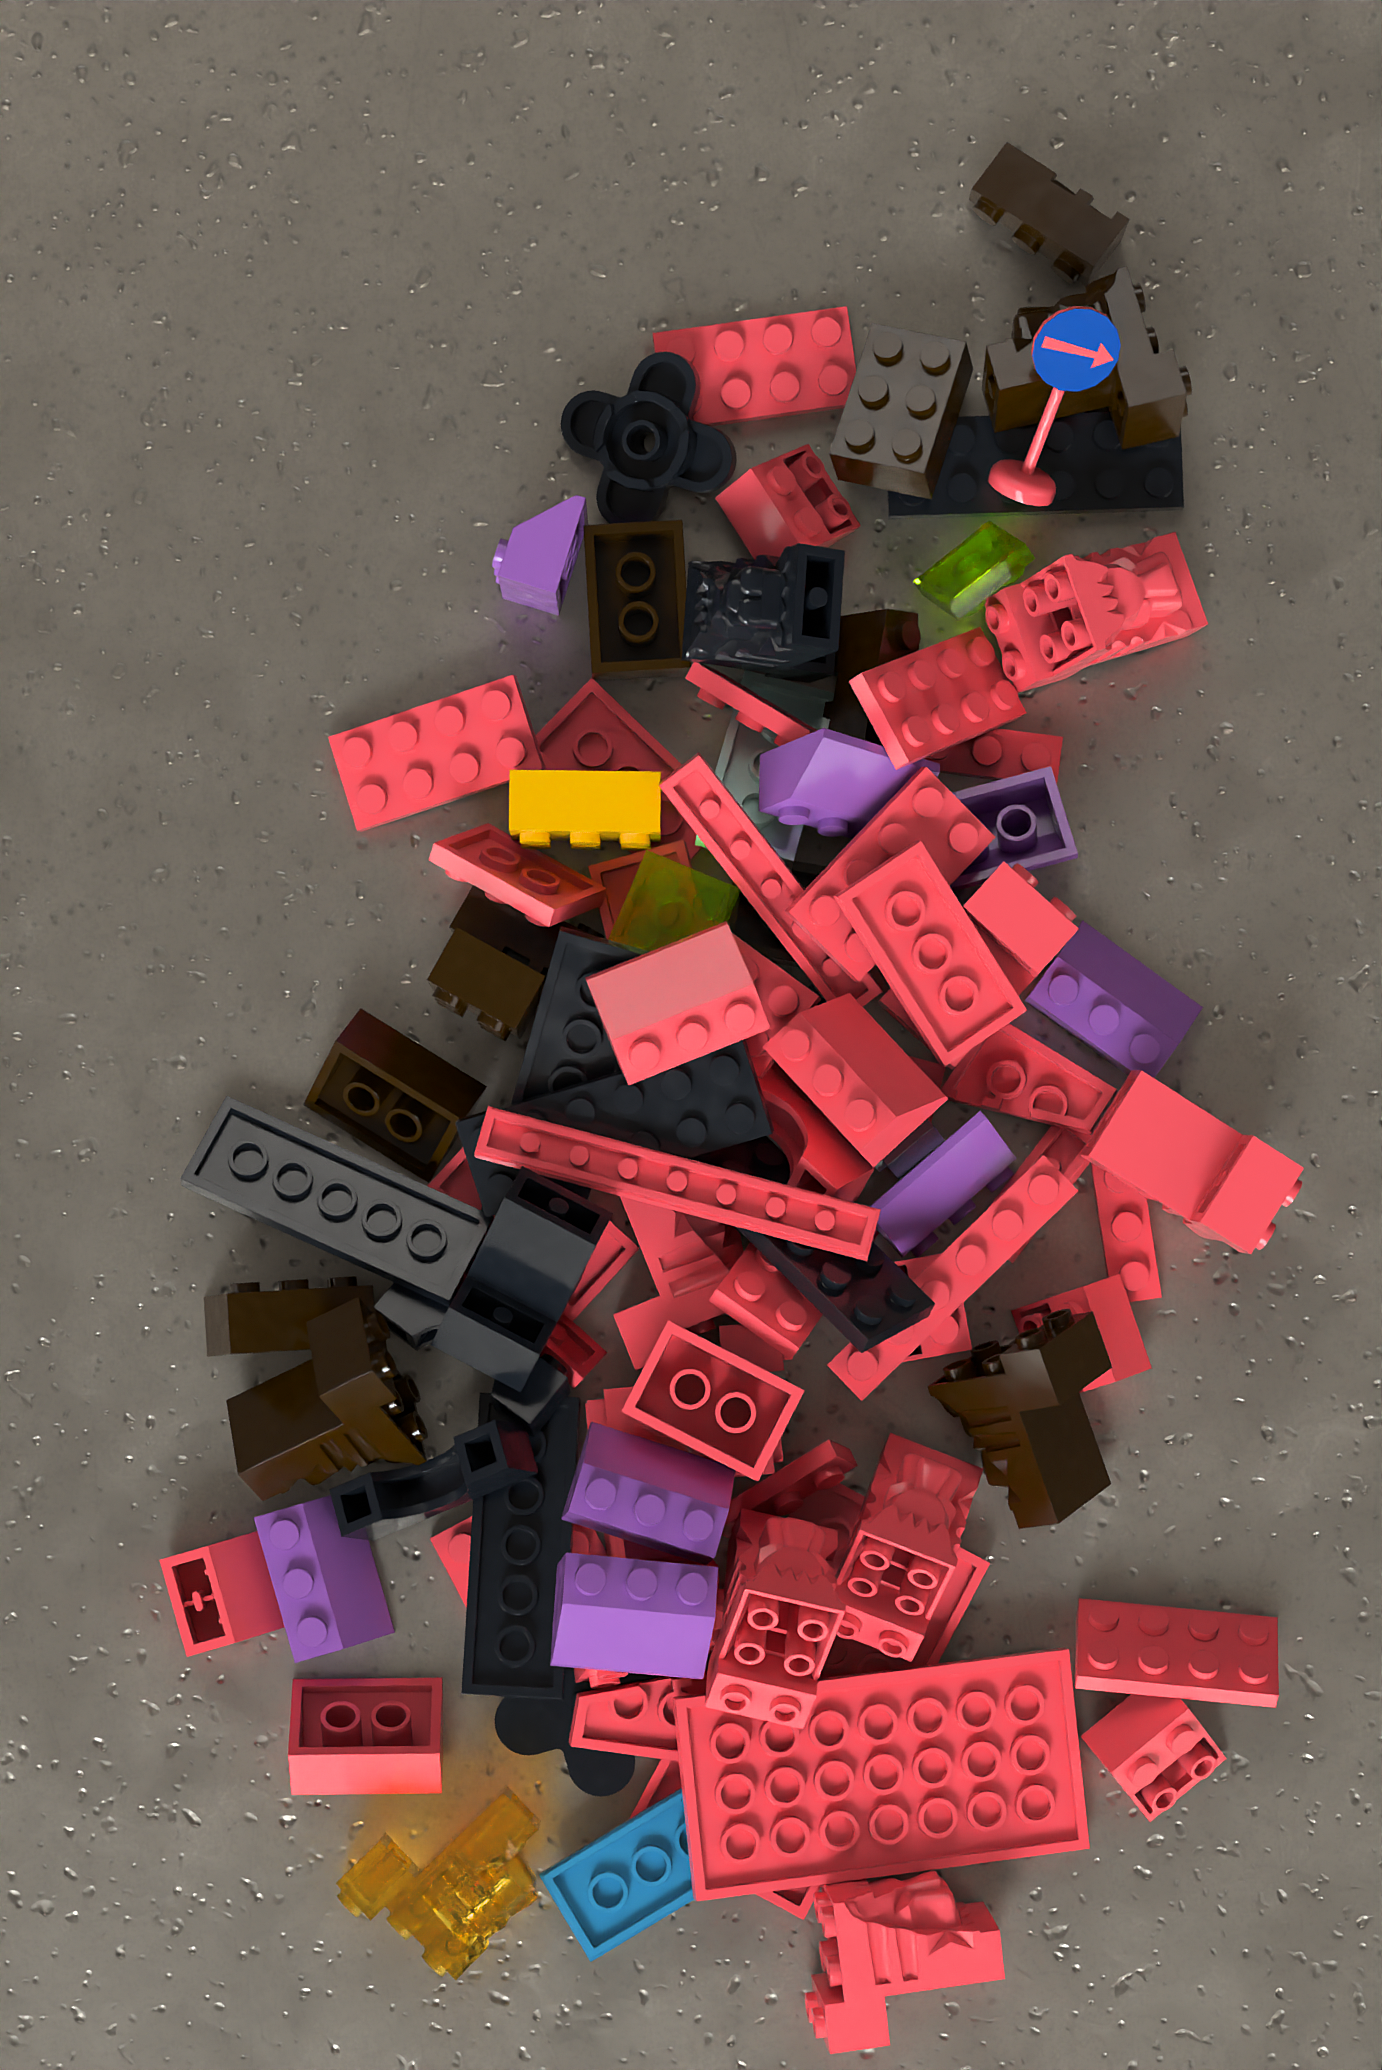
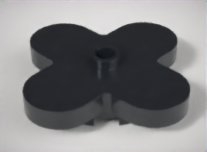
[561,352,737,524]
[495,1667,667,1797]

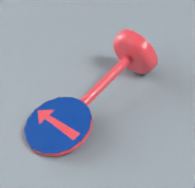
[988,306,1121,506]

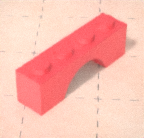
[757,1068,875,1202]

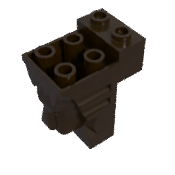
[981,267,1192,450]
[226,1297,428,1501]
[927,1309,1112,1529]

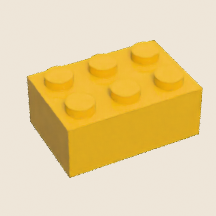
[509,770,662,851]

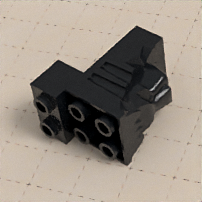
[681,543,845,683]
[431,1166,613,1392]

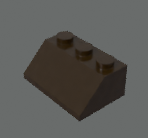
[303,1008,487,1183]

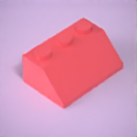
[585,921,771,1085]
[763,993,948,1168]
[288,1677,443,1795]

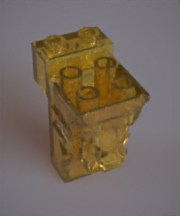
[335,1785,541,1981]

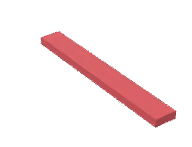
[474,1106,881,1261]

